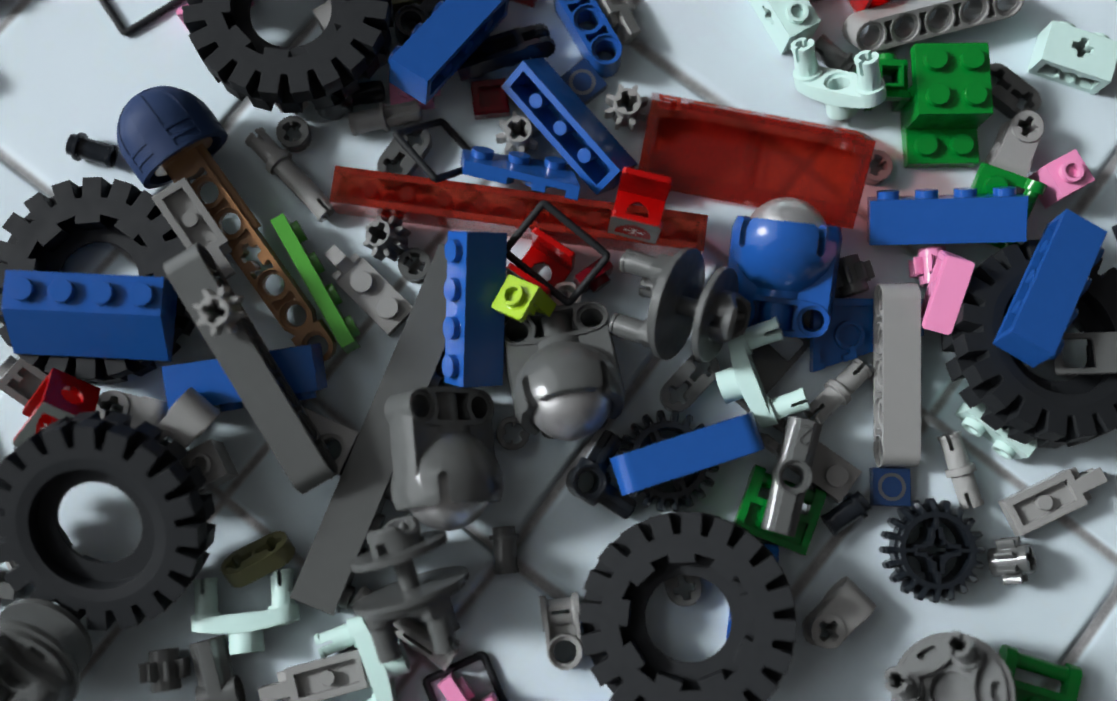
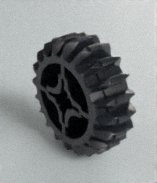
[617,410,719,512]
[879,498,987,603]

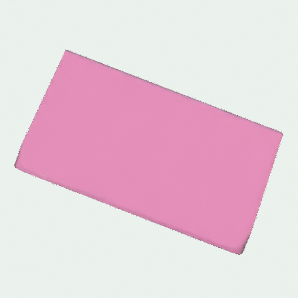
[921,250,975,335]

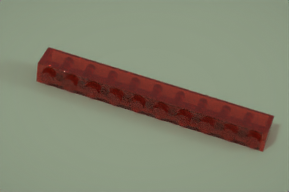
[329,166,708,256]

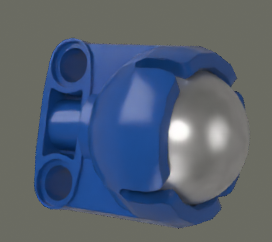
[727,197,842,338]

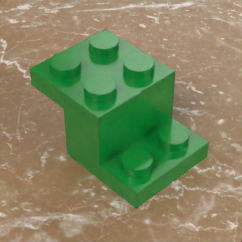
[900,43,994,168]

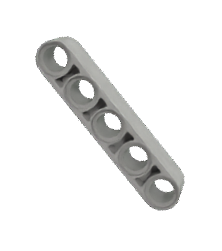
[842,0,1024,52]
[873,283,921,467]

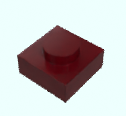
[574,256,614,295]

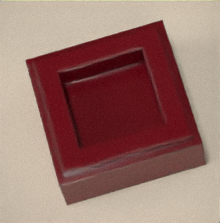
[470,78,510,120]

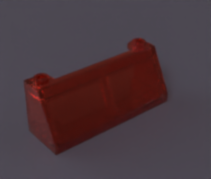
[637,92,876,230]

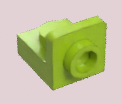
[492,274,557,322]

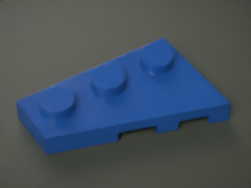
[460,146,581,201]
[809,298,924,372]

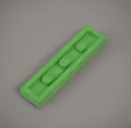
[270,213,361,354]

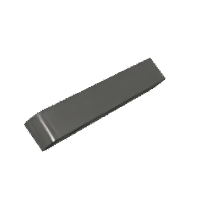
[163,242,338,494]

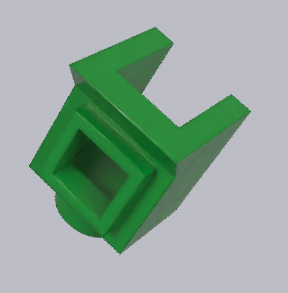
[864,53,911,112]

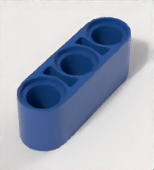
[554,0,622,78]

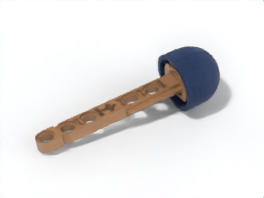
[117,86,337,361]

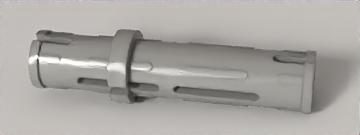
[245,127,337,222]
[350,585,459,671]

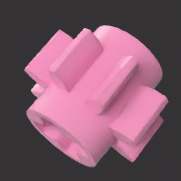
[908,246,946,288]

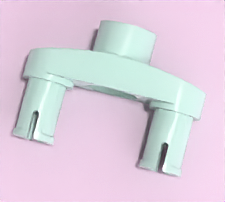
[791,37,887,120]
[715,316,811,429]
[191,568,300,655]
[314,616,411,701]

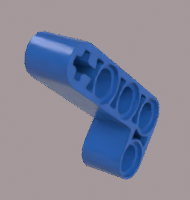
[610,412,765,496]

